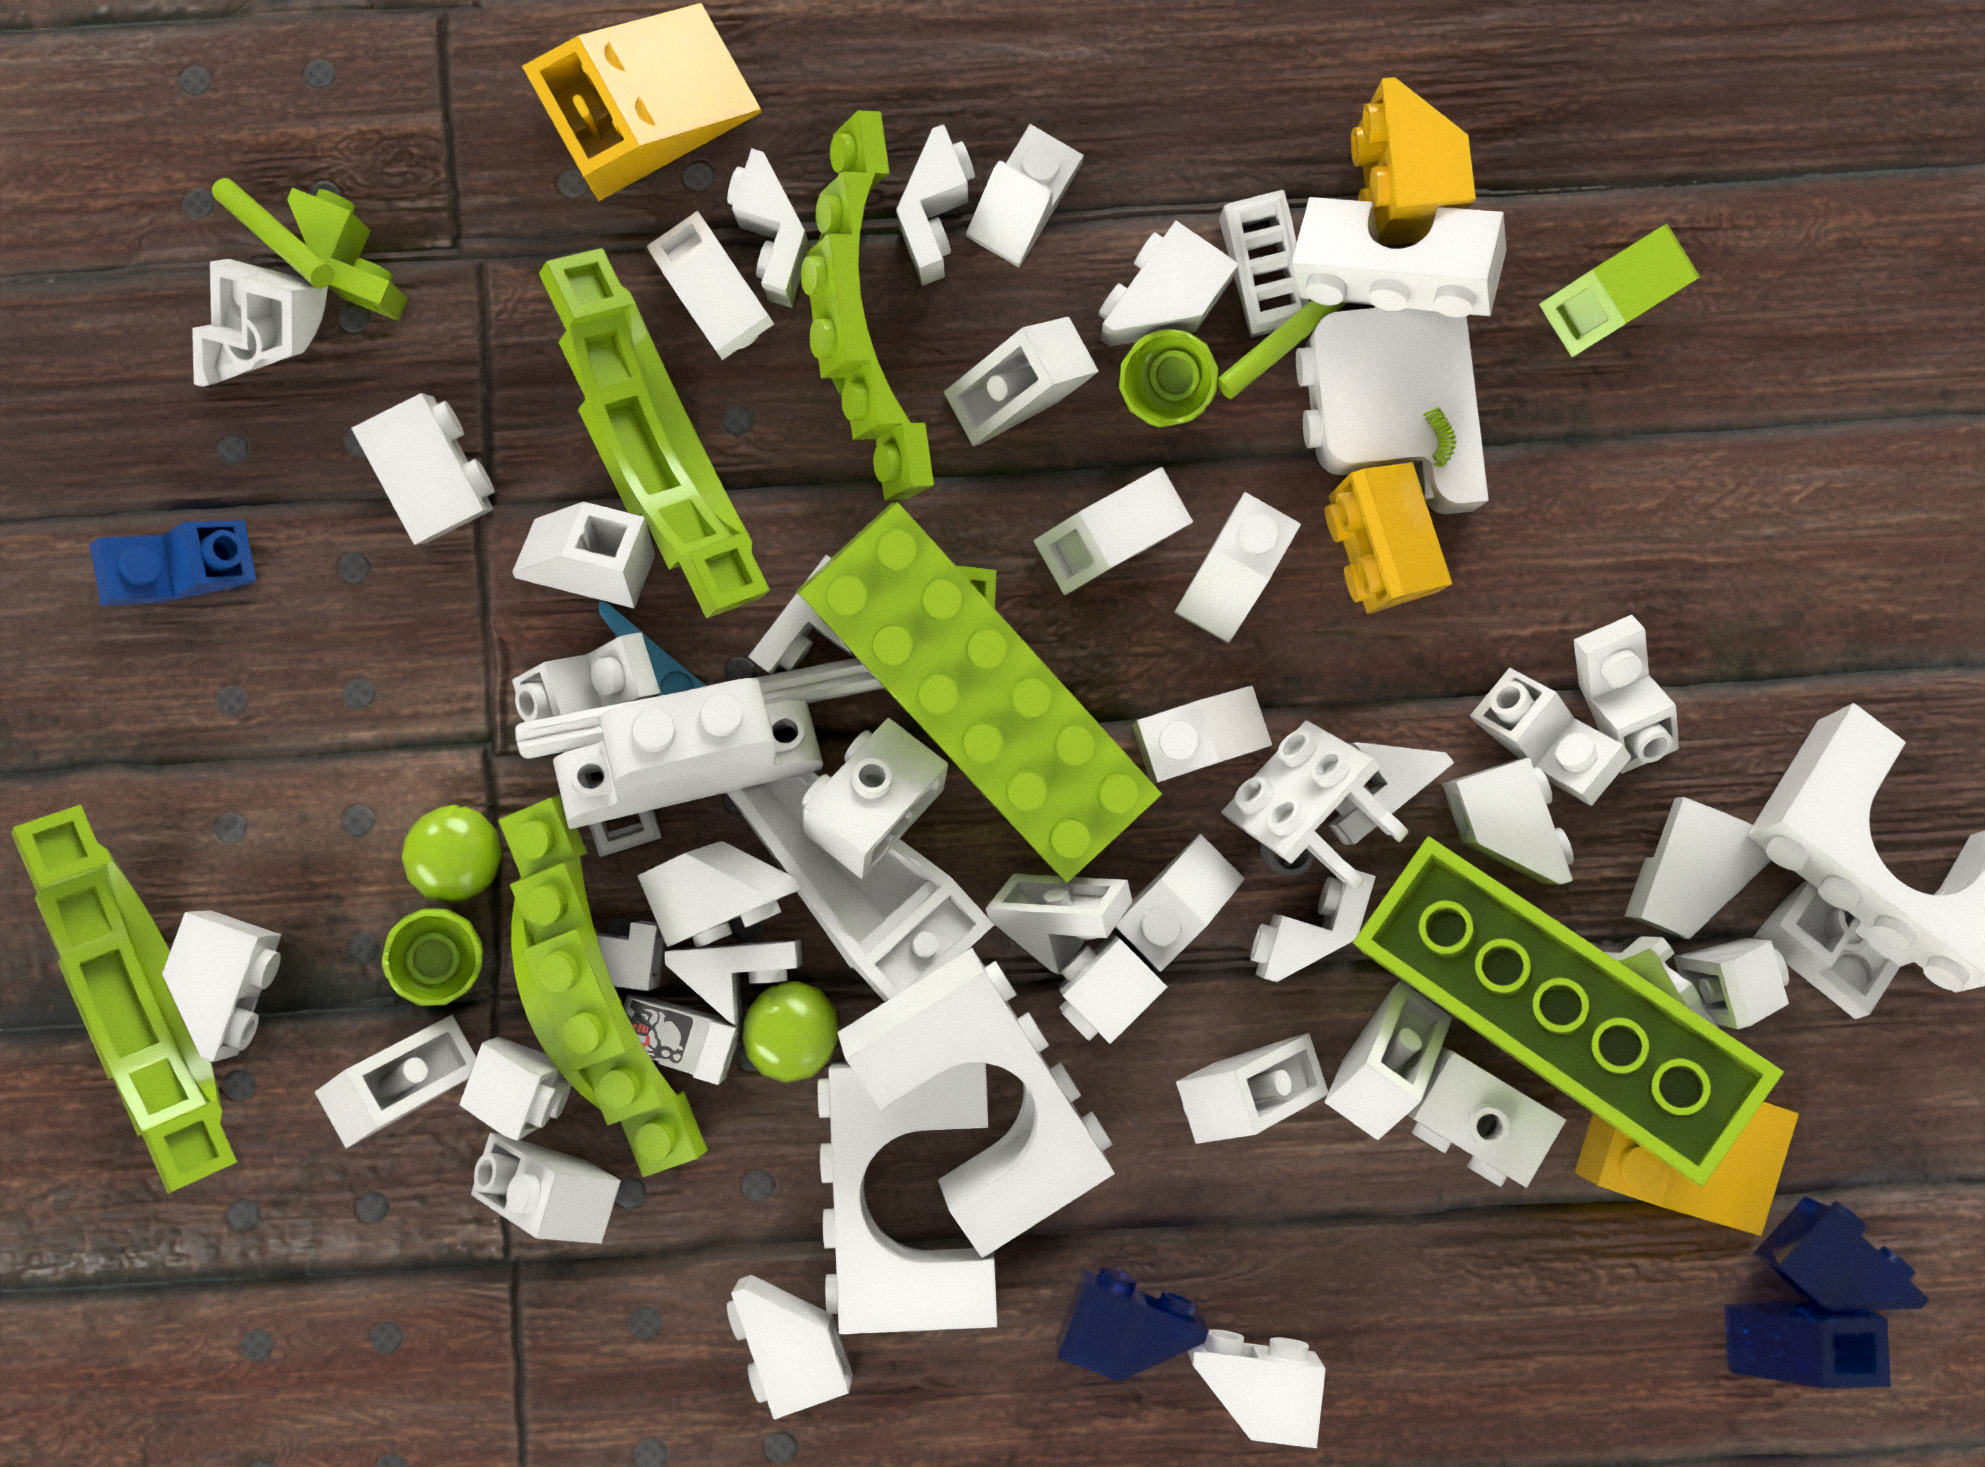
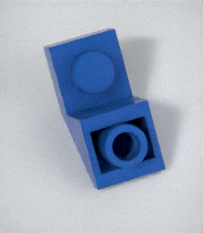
[89,520,256,606]

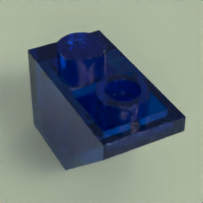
[1754,1196,1929,1311]
[1056,1267,1209,1381]
[1725,1301,1891,1389]

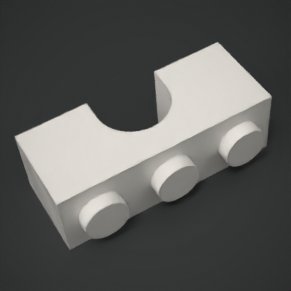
[1291,197,1506,318]

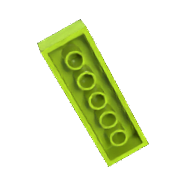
[795,502,1162,883]
[1353,836,1784,1187]

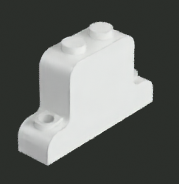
[1296,308,1489,514]
[553,678,823,829]

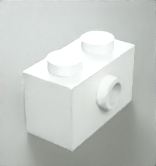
[351,393,495,545]
[802,717,948,879]
[1058,933,1167,1044]
[1407,1047,1566,1188]

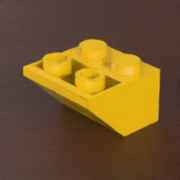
[1351,77,1476,246]
[1325,462,1452,614]

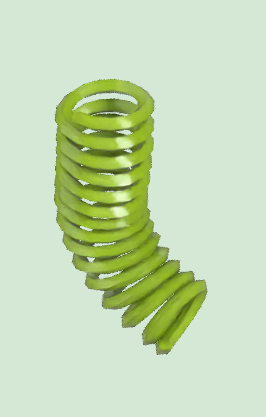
[1423,407,1457,467]

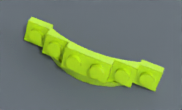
[801,110,934,501]
[539,248,770,619]
[498,794,708,1177]
[11,804,237,1194]

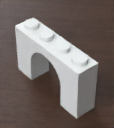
[1747,703,1985,993]
[837,948,1115,1258]
[818,1061,997,1334]

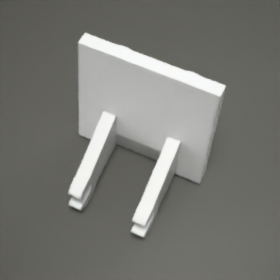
[1221,720,1409,891]

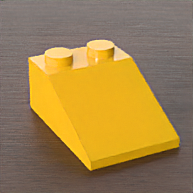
[1574,1102,1799,1236]

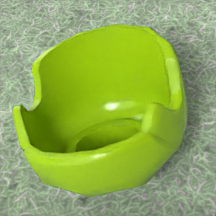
[1119,329,1218,428]
[401,805,503,905]
[382,908,483,1006]
[742,981,840,1083]

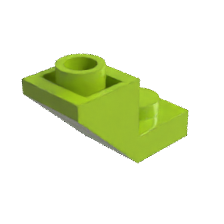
[287,188,408,321]
[1539,224,1700,357]

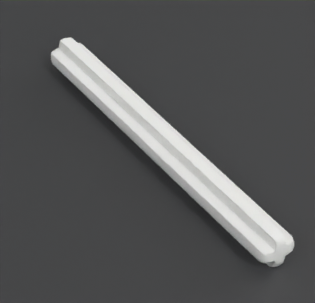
[515,658,884,759]

